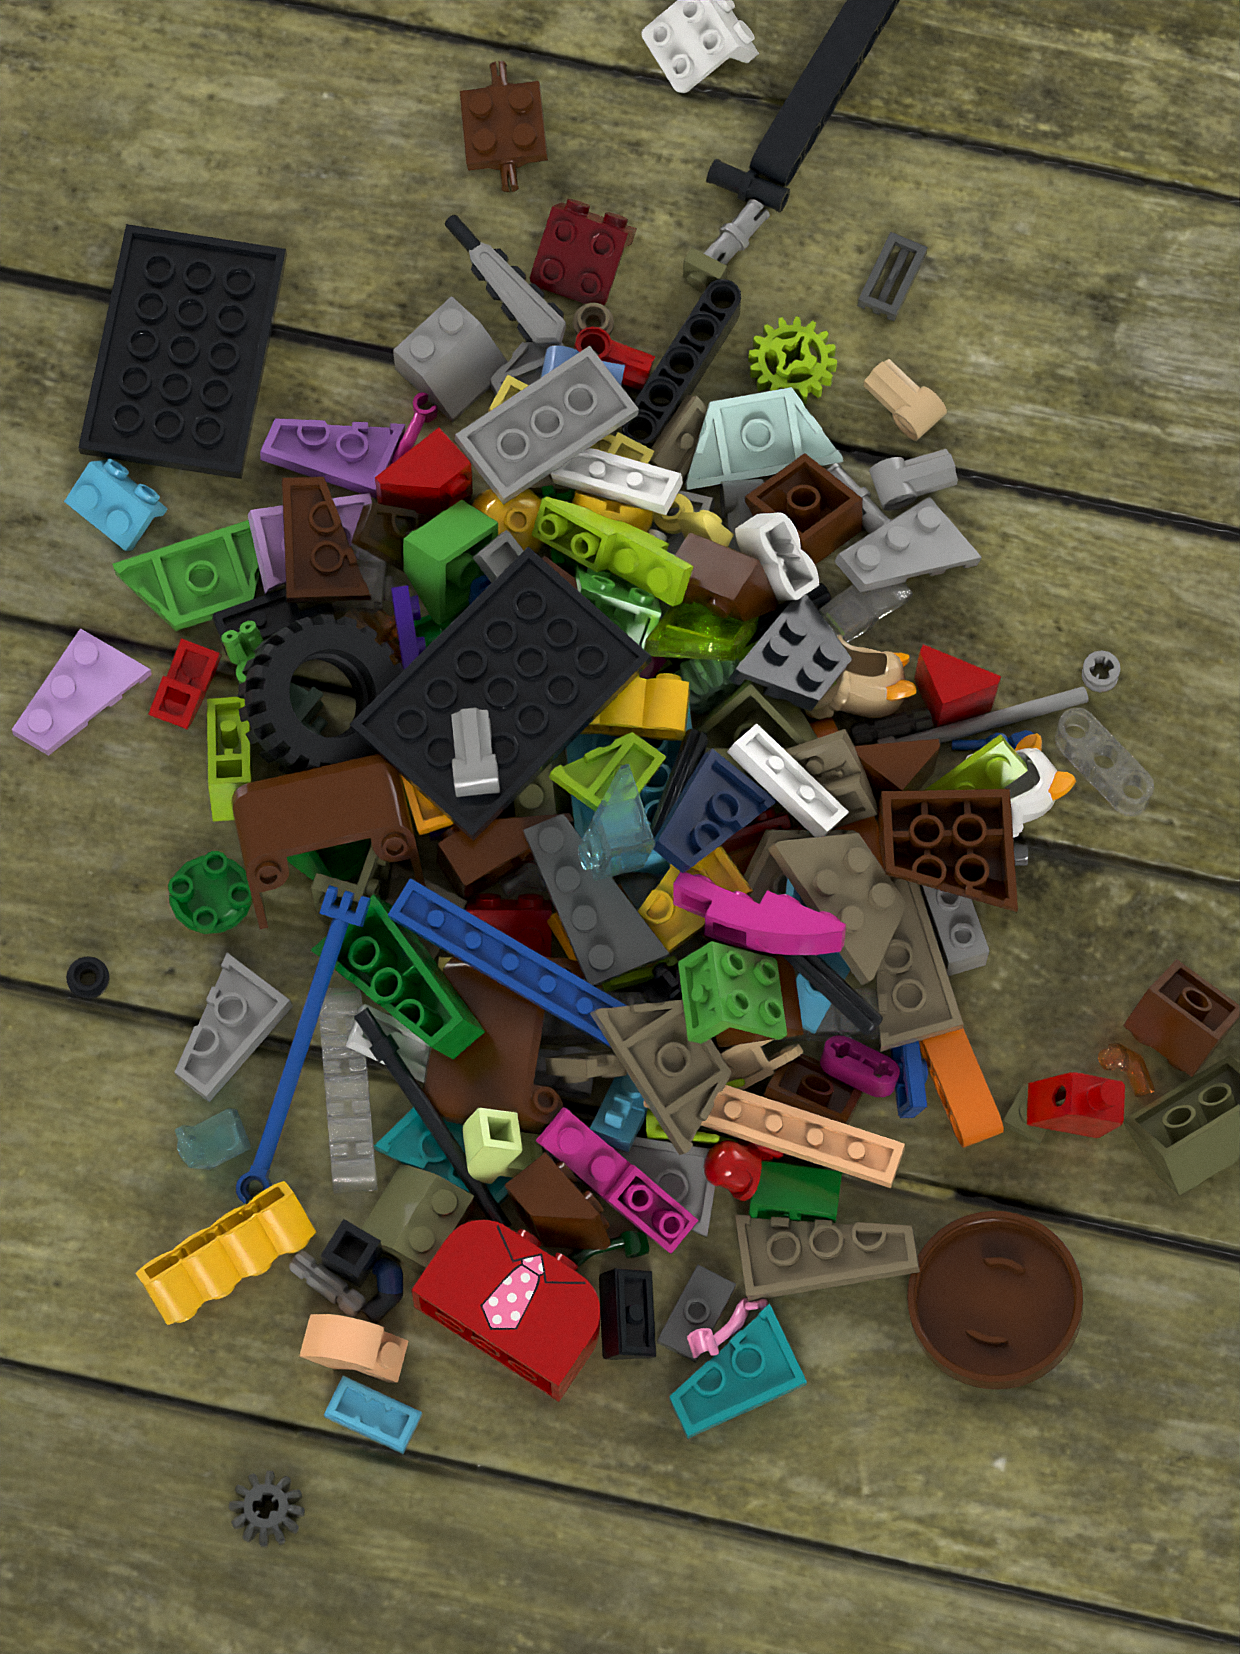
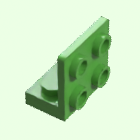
[575,564,662,652]
[678,941,787,1044]

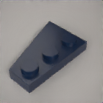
[650,748,777,873]

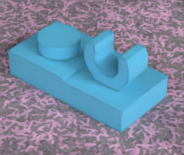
[590,1073,647,1152]

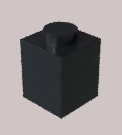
[320,1219,383,1288]

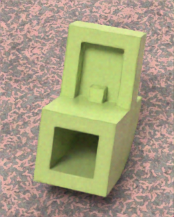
[462,1107,543,1184]

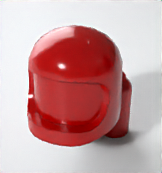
[703,1138,784,1201]

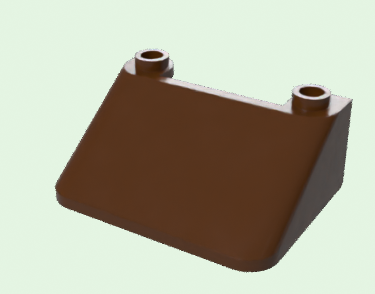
[423,957,584,1135]

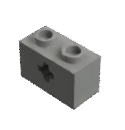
[921,885,990,976]

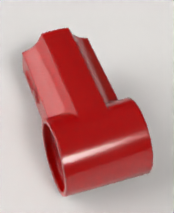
[574,327,655,391]

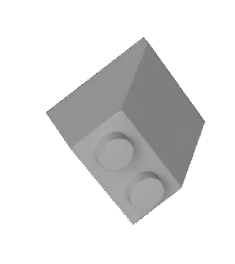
[393,296,508,422]

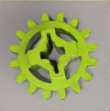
[748,316,837,405]

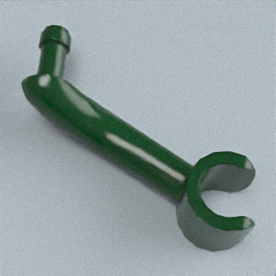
[566,1231,650,1269]

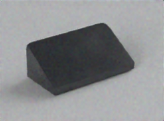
[599,1268,656,1360]

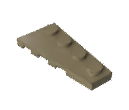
[876,875,963,1052]
[735,1214,920,1301]

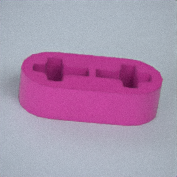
[820,1036,900,1097]

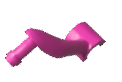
[391,392,438,464]

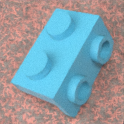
[64,459,167,551]

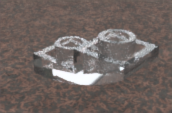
[819,583,913,642]

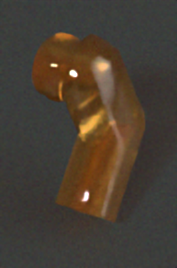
[1098,1043,1155,1097]

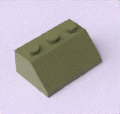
[1123,1055,1240,1196]

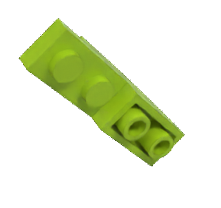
[532,497,694,607]

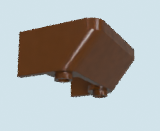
[231,754,426,929]

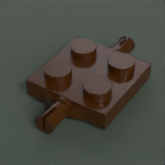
[460,61,548,192]

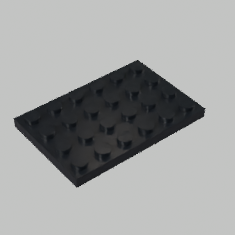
[78,224,287,479]
[350,547,652,841]

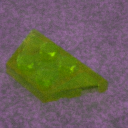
[644,602,759,661]

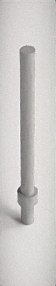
[875,686,1089,744]

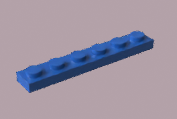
[388,878,627,1049]

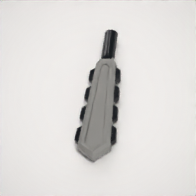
[445,215,567,347]

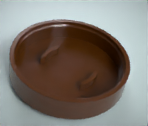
[907,1211,1083,1390]

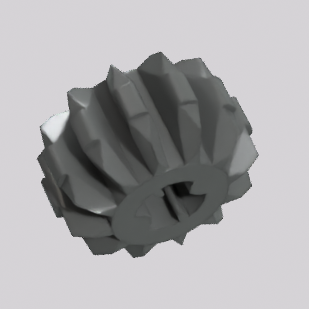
[229,1471,305,1548]

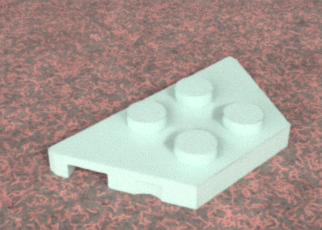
[685,387,843,490]

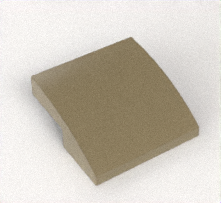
[783,729,878,830]

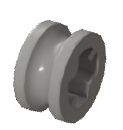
[1081,651,1120,693]

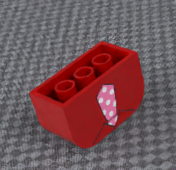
[411,1220,600,1402]

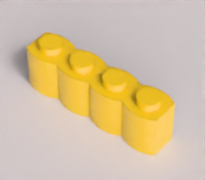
[580,673,690,741]
[136,1181,316,1325]

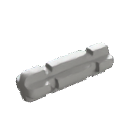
[289,1250,366,1318]

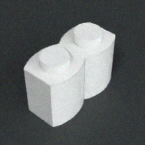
[735,513,819,601]

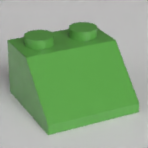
[403,500,498,625]

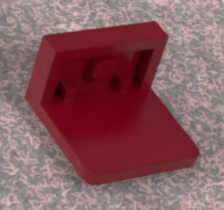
[530,199,637,306]

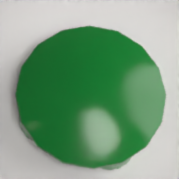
[168,851,253,934]

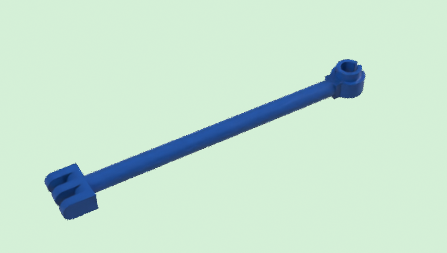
[236,885,371,1204]

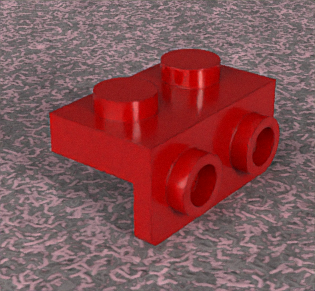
[466,893,552,957]

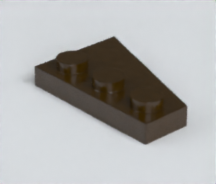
[351,503,437,573]

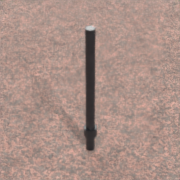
[354,1007,512,1227]

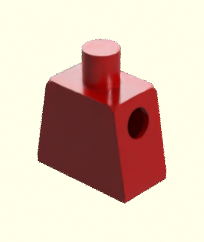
[1026,1072,1125,1138]

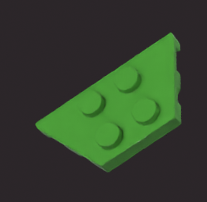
[112,520,260,631]

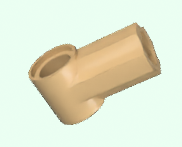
[864,359,947,441]

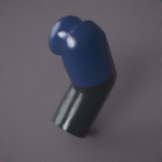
[361,1257,404,1324]

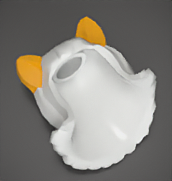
[965,733,1076,841]

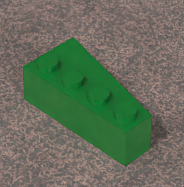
[311,894,485,1060]

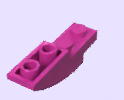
[673,872,846,955]
[536,1107,698,1254]

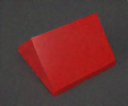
[914,644,1001,728]

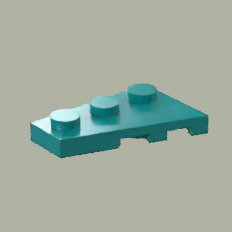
[374,1107,512,1206]
[669,1303,807,1439]

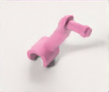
[687,1298,768,1358]

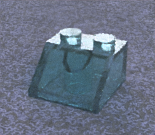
[578,764,655,881]

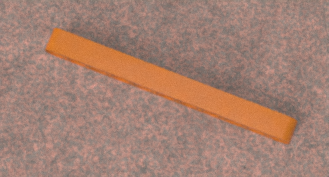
[809,717,1004,1148]

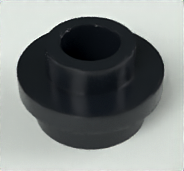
[66,956,110,999]

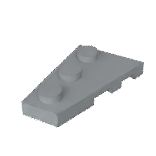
[834,497,982,593]
[175,953,293,1102]

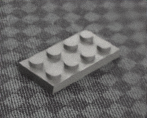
[454,346,639,505]

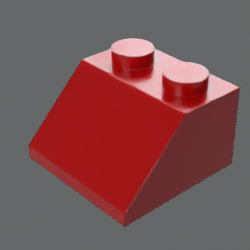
[375,427,473,516]

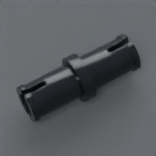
[706,159,790,213]

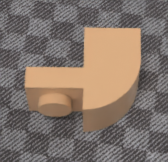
[299,1314,409,1383]

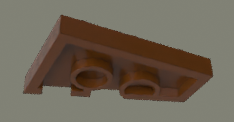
[282,477,371,603]

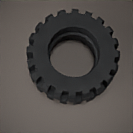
[238,615,403,775]

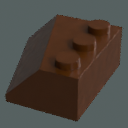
[878,789,1018,912]

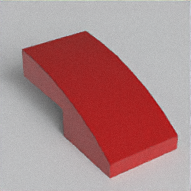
[148,638,222,730]

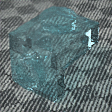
[175,1108,251,1170]

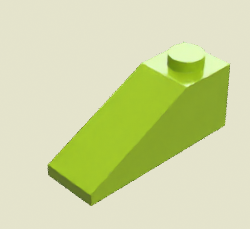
[207,697,254,822]

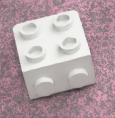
[642,0,759,93]

